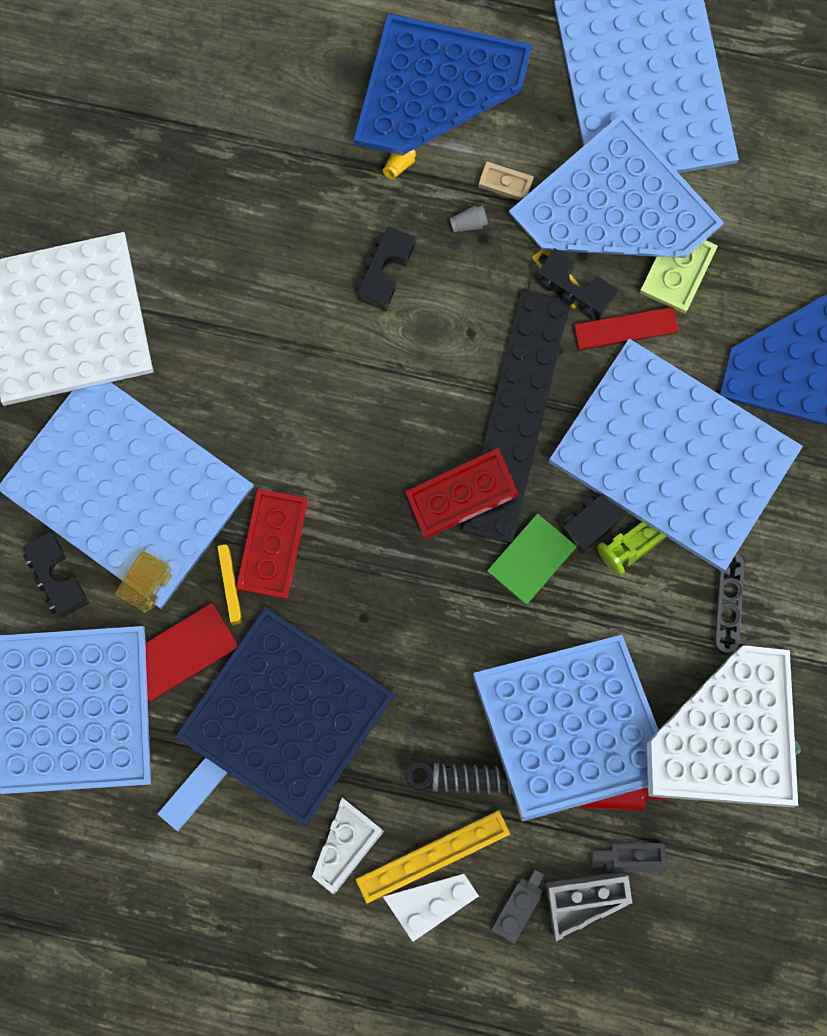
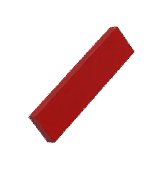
[574,307,678,351]

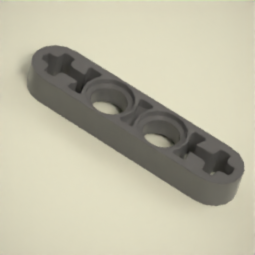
[714,554,745,654]

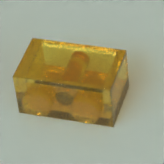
[115,550,172,614]

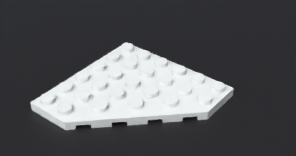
[647,645,798,807]

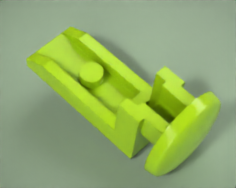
[597,522,667,575]

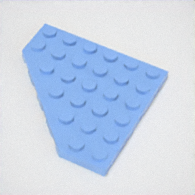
[509,113,724,258]

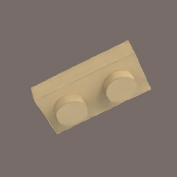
[478,161,534,201]

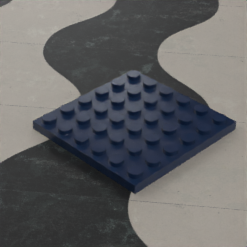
[176,607,395,826]

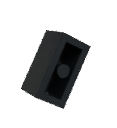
[562,494,623,554]

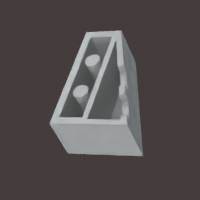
[546,872,632,941]

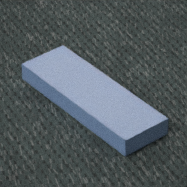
[158,758,228,831]

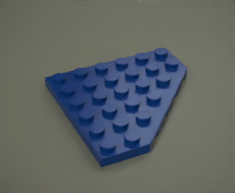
[354,14,532,156]
[719,294,827,426]

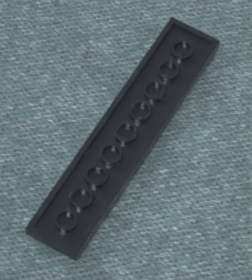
[462,290,570,544]

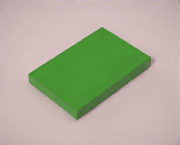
[487,513,577,605]

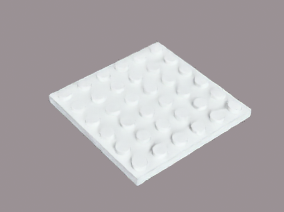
[0,232,154,406]

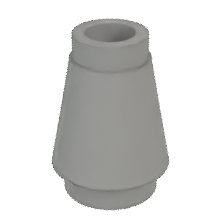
[450,205,489,233]

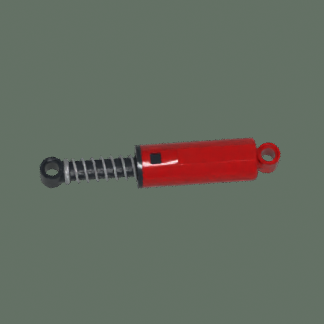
[406,762,667,811]

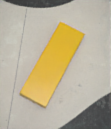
[217,545,242,626]

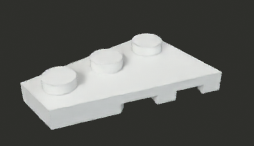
[312,798,384,894]
[383,874,479,941]

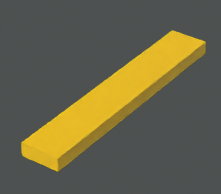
[355,810,510,904]

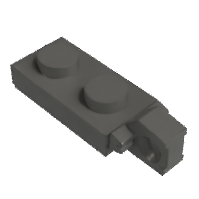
[591,843,667,872]
[491,870,544,944]

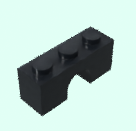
[356,226,416,312]
[536,248,618,320]
[23,532,90,618]

